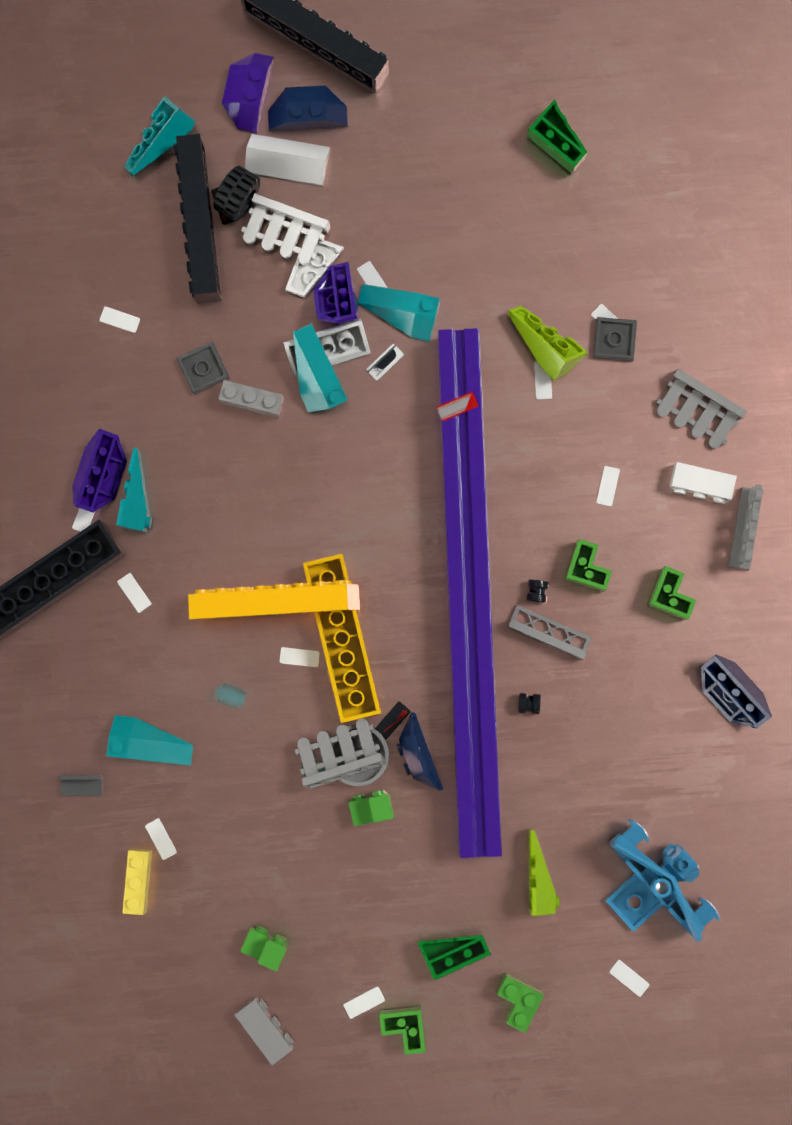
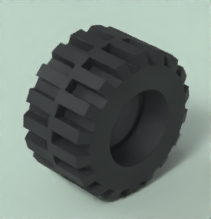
[213,165,261,222]

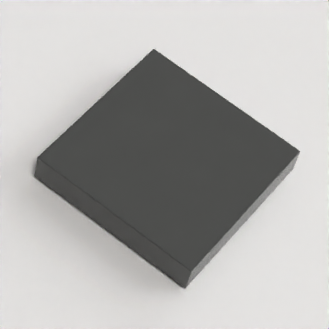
[593,317,637,361]
[176,341,230,395]

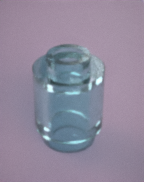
[215,683,247,708]

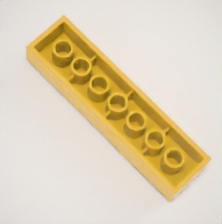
[303,553,381,723]
[188,580,360,619]

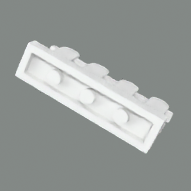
[241,193,331,265]

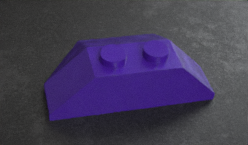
[222,53,274,133]
[313,262,360,324]
[72,429,127,513]

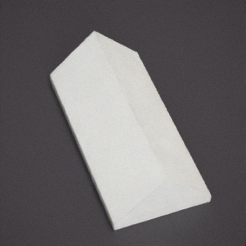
[245,134,330,186]
[284,319,371,377]

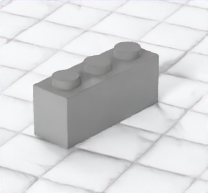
[219,380,284,418]
[235,997,294,1066]

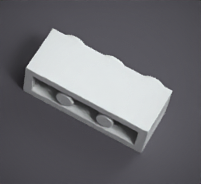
[669,462,737,504]

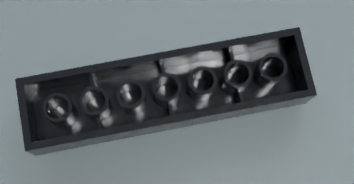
[241,0,389,93]
[173,134,222,304]
[0,519,125,640]

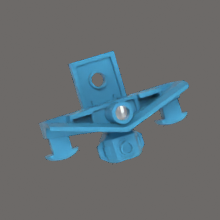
[605,819,720,942]

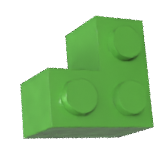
[565,539,612,592]
[648,566,696,620]
[348,789,394,826]
[240,925,289,972]
[496,973,544,1033]
[379,1006,426,1055]

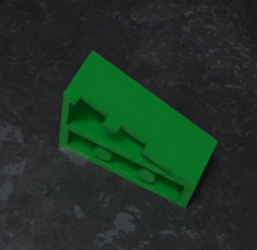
[527,99,587,174]
[417,935,492,981]

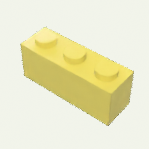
[123,849,152,915]

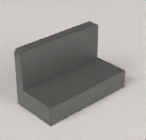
[58,775,103,796]

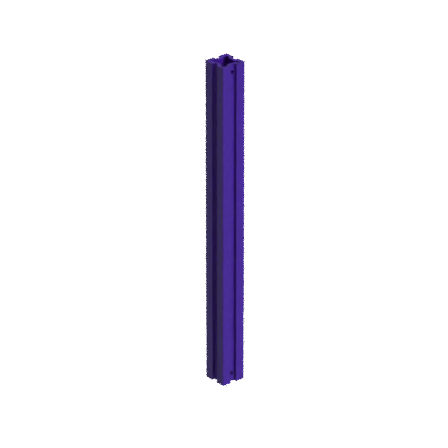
[438,328,502,858]

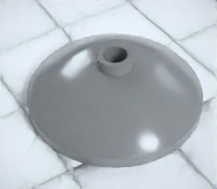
[332,724,389,786]

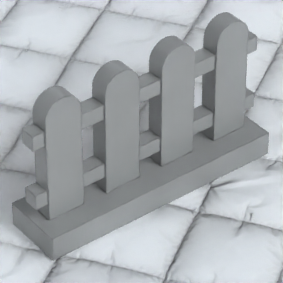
[656,369,747,448]
[728,484,763,570]
[295,718,386,790]

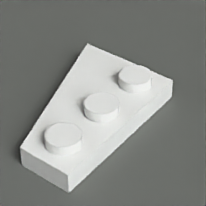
[285,235,344,298]

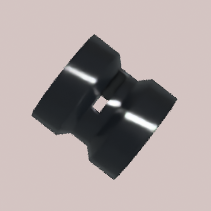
[526,580,549,603]
[518,693,541,714]

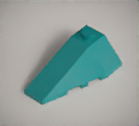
[124,96,196,175]
[357,284,440,342]
[293,323,348,412]
[116,448,152,533]
[106,715,194,765]

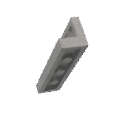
[507,605,592,660]

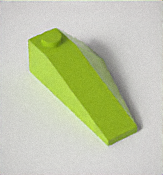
[508,306,588,380]
[529,829,559,916]

